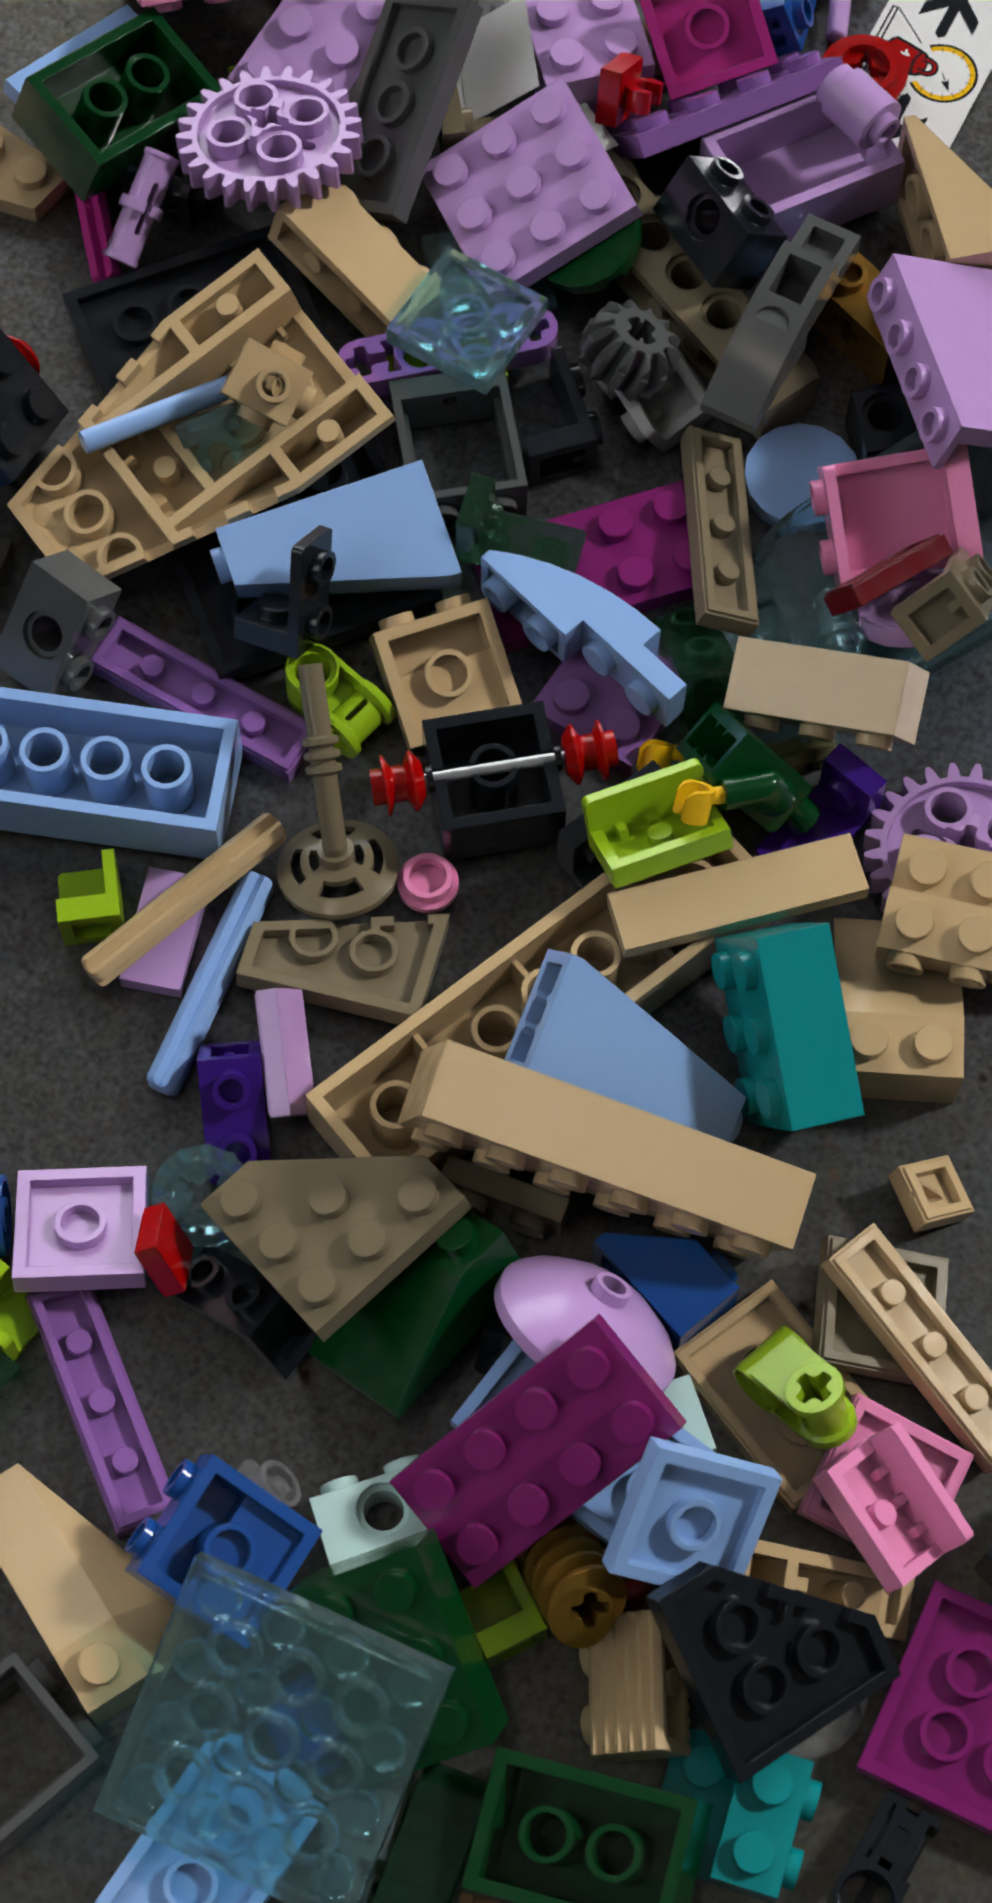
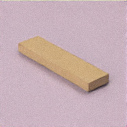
[607,833,869,959]
[820,1222,992,1474]

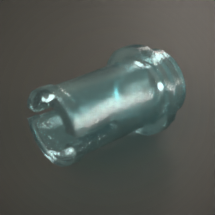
[813,587,865,654]

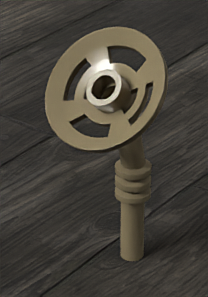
[277,663,400,920]

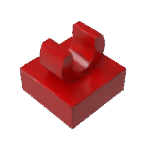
[594,52,663,128]

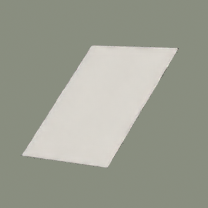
[461,0,539,122]

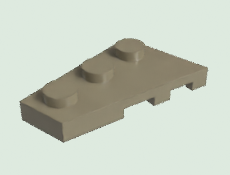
[236,913,450,1025]

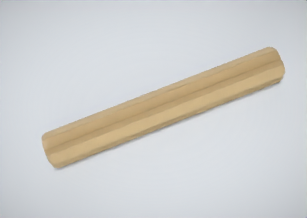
[81,812,287,986]

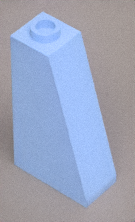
[210,460,462,598]
[504,949,746,1143]

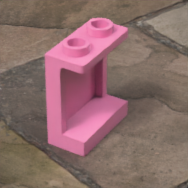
[809,444,984,586]

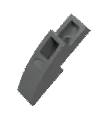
[700,214,861,434]

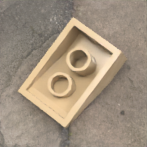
[896,115,992,269]
[832,917,965,1104]

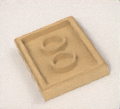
[674,1279,868,1515]

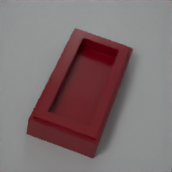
[823,533,953,617]

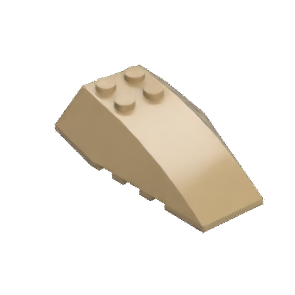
[7,248,396,580]

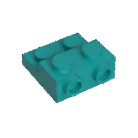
[661,1727,823,1903]

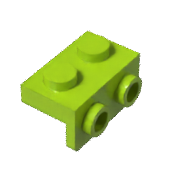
[581,758,733,889]

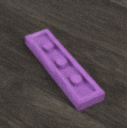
[91,616,309,783]
[26,1290,171,1539]

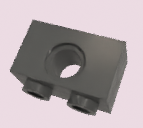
[0,550,122,695]

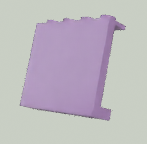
[866,253,992,470]

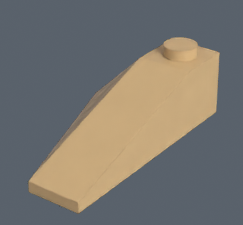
[0,1463,213,1726]

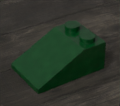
[309,1210,520,1419]

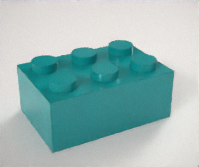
[711,923,865,1131]

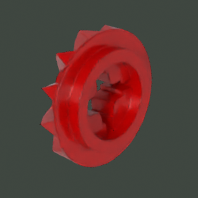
[822,34,908,101]

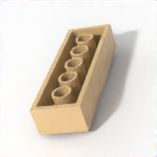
[397,1039,817,1260]

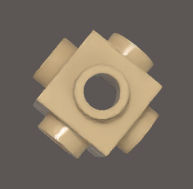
[219,338,317,432]

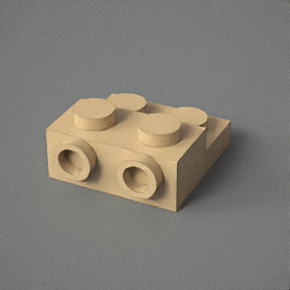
[369,593,522,751]
[875,833,992,989]

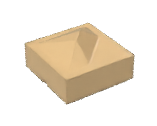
[888,1155,975,1233]

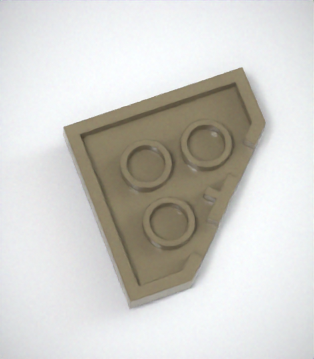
[199,1155,472,1342]

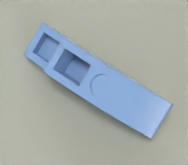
[481,550,687,727]

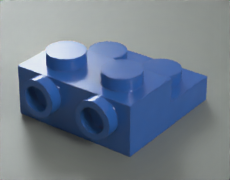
[125,1454,323,1648]

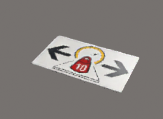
[862,0,992,149]

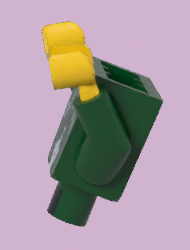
[636,701,820,836]

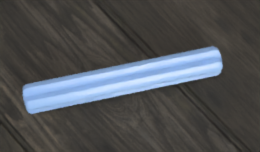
[147,871,273,1096]

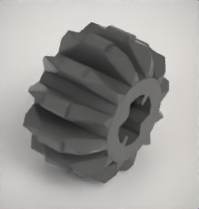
[579,299,681,401]

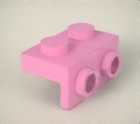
[812,1422,974,1594]

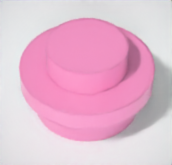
[397,853,459,913]

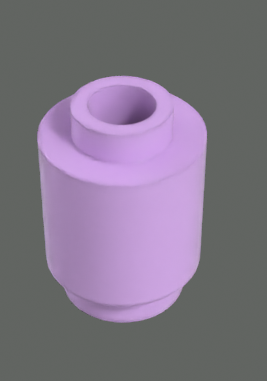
[816,64,901,149]

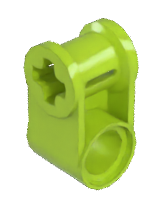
[285,643,397,759]
[732,1325,858,1449]

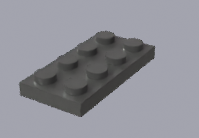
[339,0,484,224]

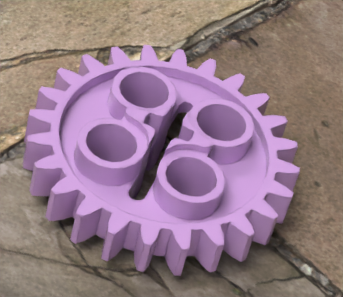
[176,66,364,212]
[863,763,992,913]

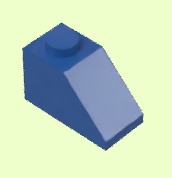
[592,1233,740,1351]

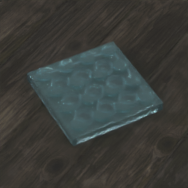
[93,1551,456,1903]

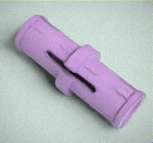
[102,146,180,269]

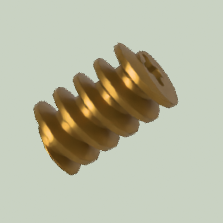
[513,1516,628,1648]

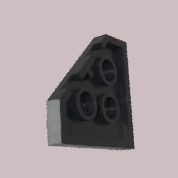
[645,1561,901,1784]

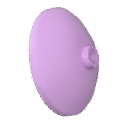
[494,1255,676,1393]

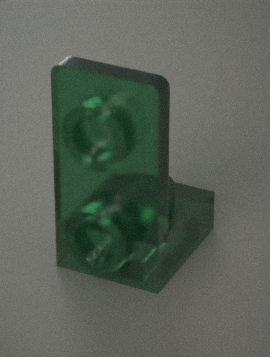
[456,473,586,574]
[653,607,744,736]

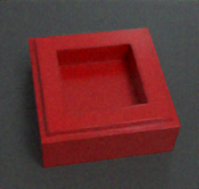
[134,1202,194,1297]

